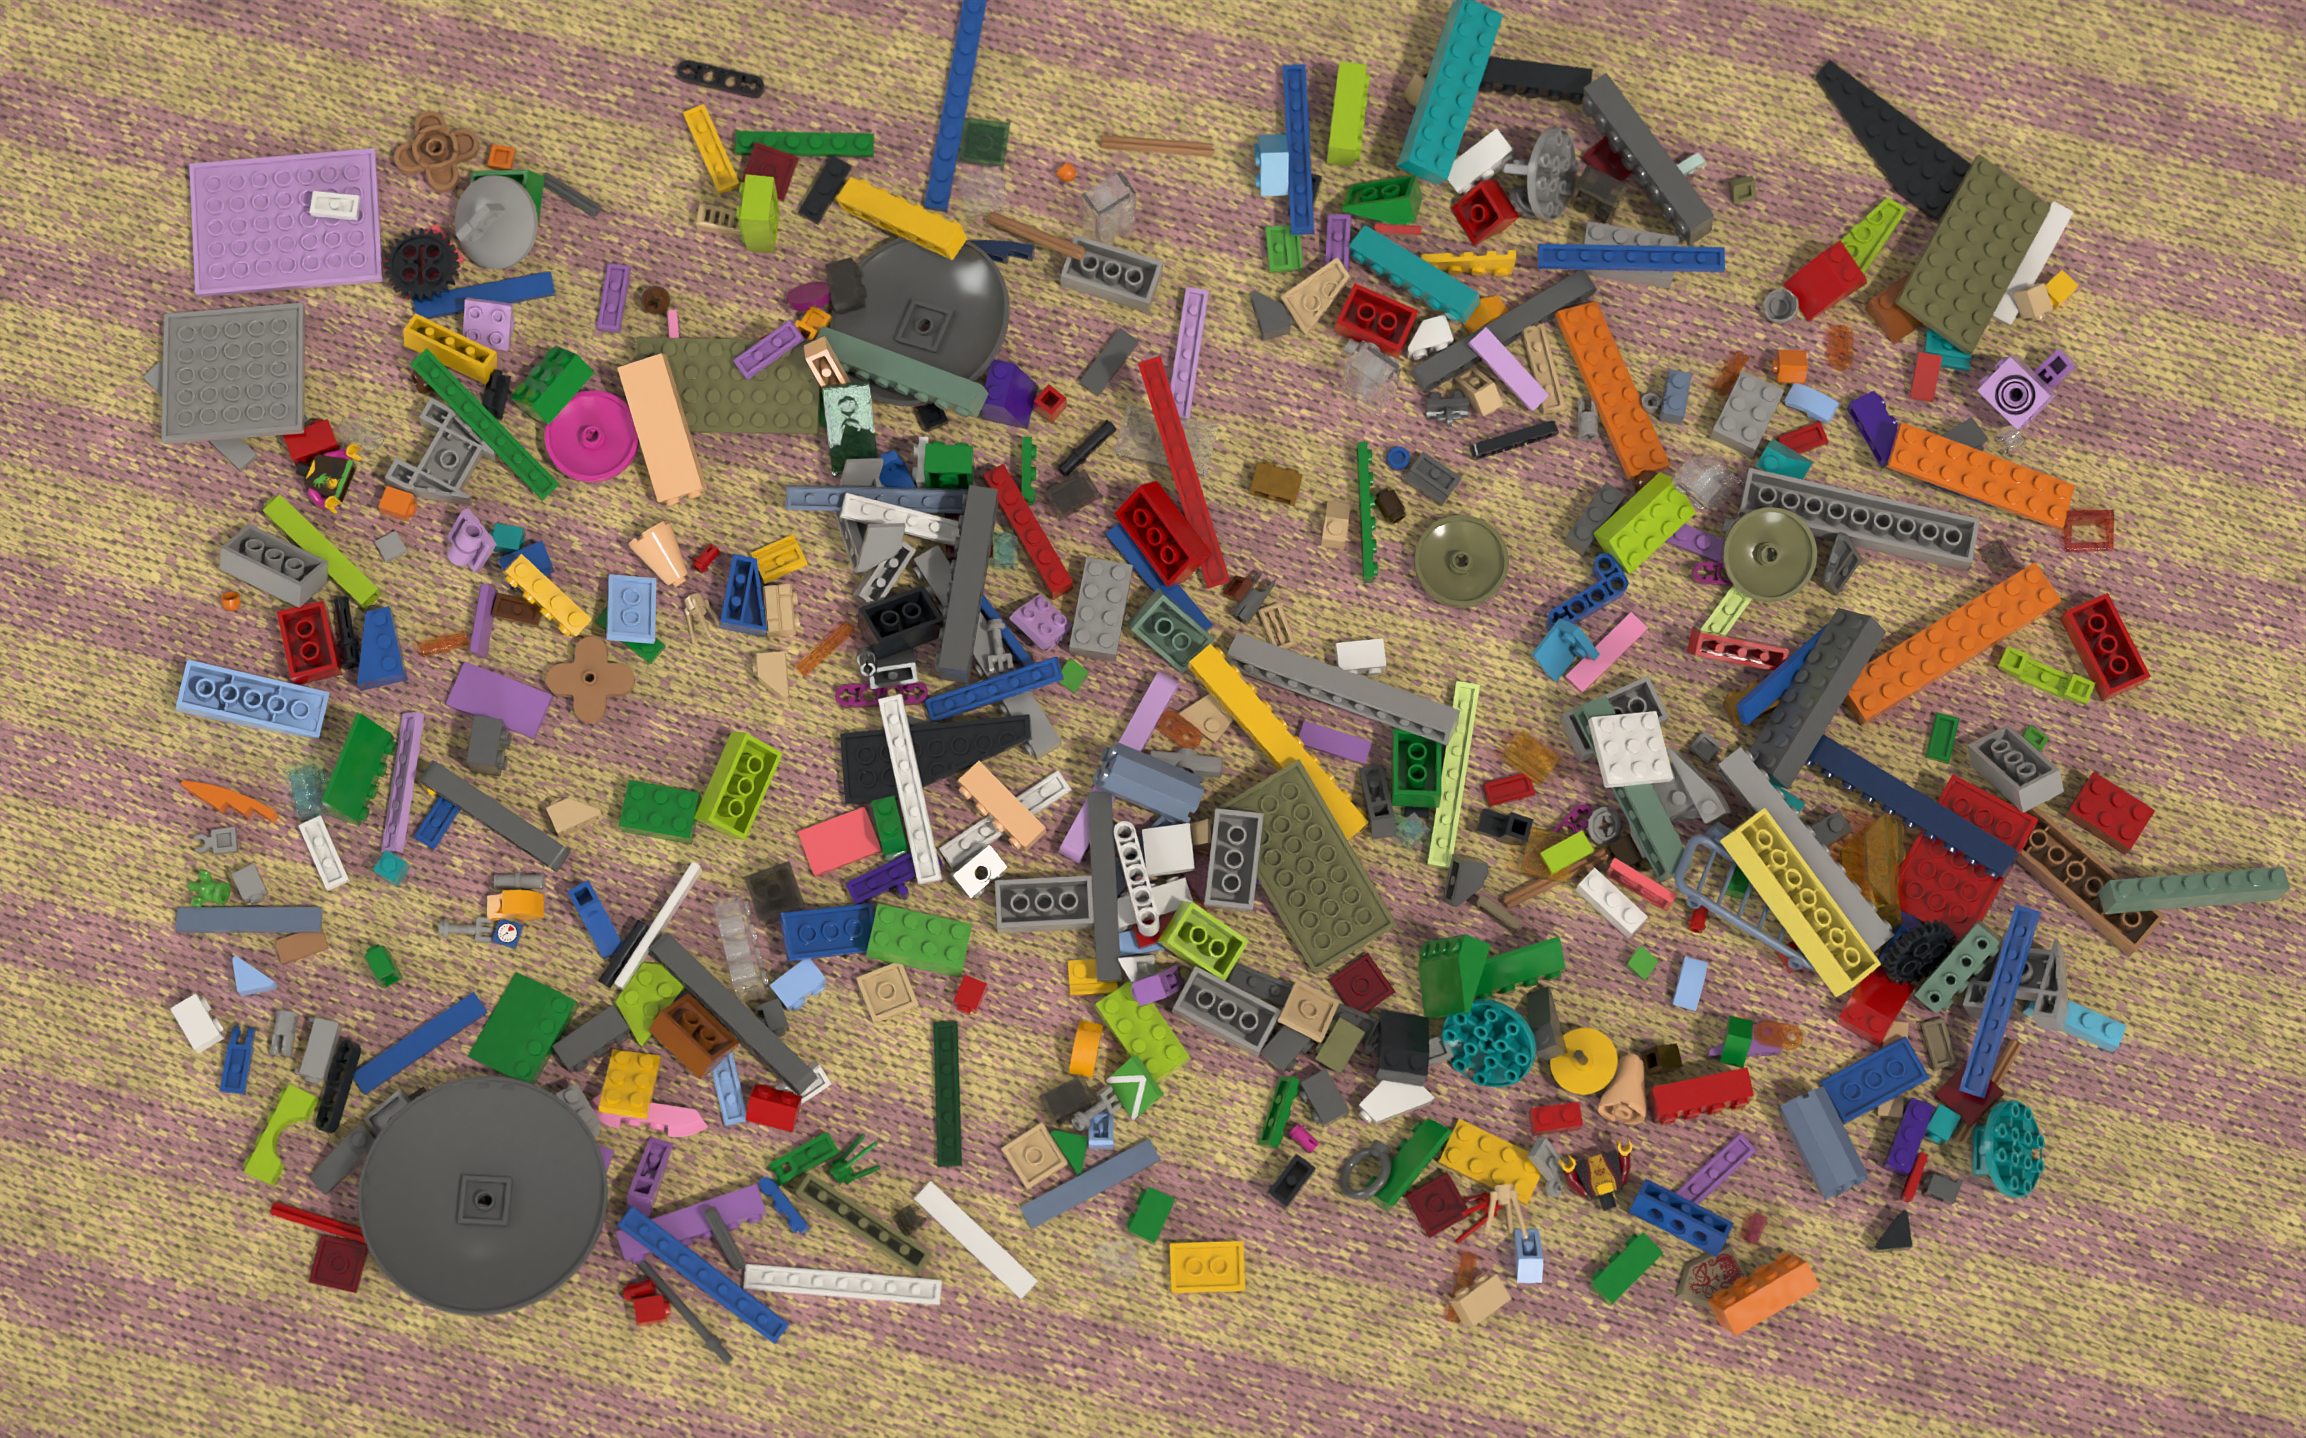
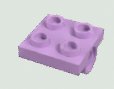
[463,298,515,351]
[447,508,496,573]
[1009,594,1073,651]

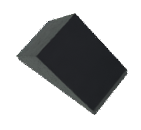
[1871,1210,1913,1253]

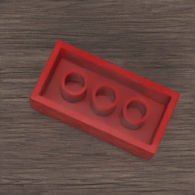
[1114,480,1211,587]
[2060,593,2151,702]
[1647,1067,1755,1125]

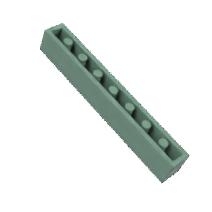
[816,326,989,418]
[1573,696,1693,883]
[2098,867,2290,914]

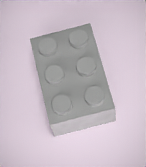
[1710,371,1784,458]

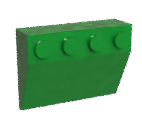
[321,712,396,827]
[1418,934,1491,1019]
[468,972,579,1085]

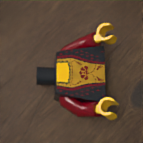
[1558,1138,1633,1212]

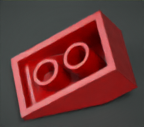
[1783,240,1867,322]
[1837,966,1915,1048]

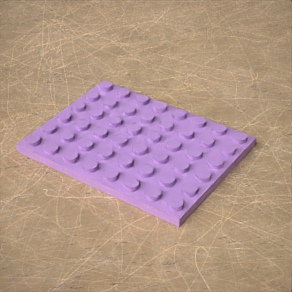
[189,148,384,297]

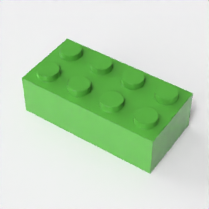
[866,903,972,978]

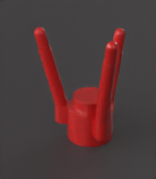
[1455,1191,1502,1243]

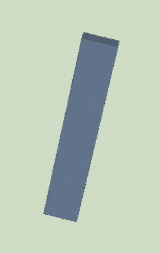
[175,907,323,933]
[1020,1139,1161,1230]

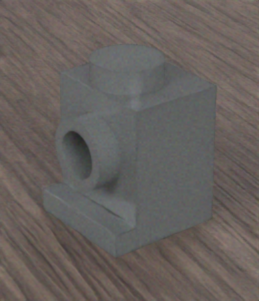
[756,998,790,1038]
[1922,1173,1963,1206]

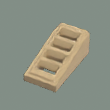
[696,204,742,236]

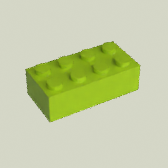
[1326,61,1370,167]
[737,175,780,254]
[1593,472,1696,574]
[694,731,783,840]
[1095,980,1190,1083]

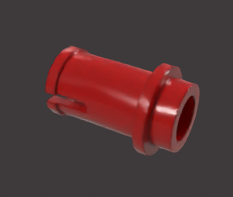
[691,543,721,574]
[1687,905,1709,933]
[623,1278,656,1302]

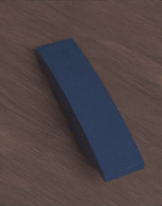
[970,240,1035,265]

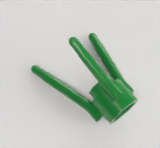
[829,1133,881,1185]

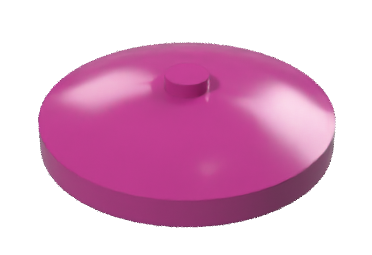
[545,390,640,483]

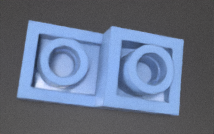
[1784,383,1839,424]
[1672,956,1708,1011]

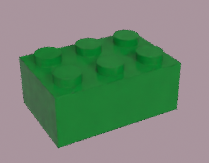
[510,345,595,425]
[924,441,975,489]
[1391,729,1442,808]
[619,780,702,845]

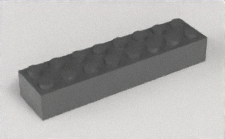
[1582,73,1714,246]
[935,485,999,683]
[1749,608,1886,789]

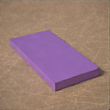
[446,661,553,740]

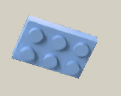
[606,574,656,644]

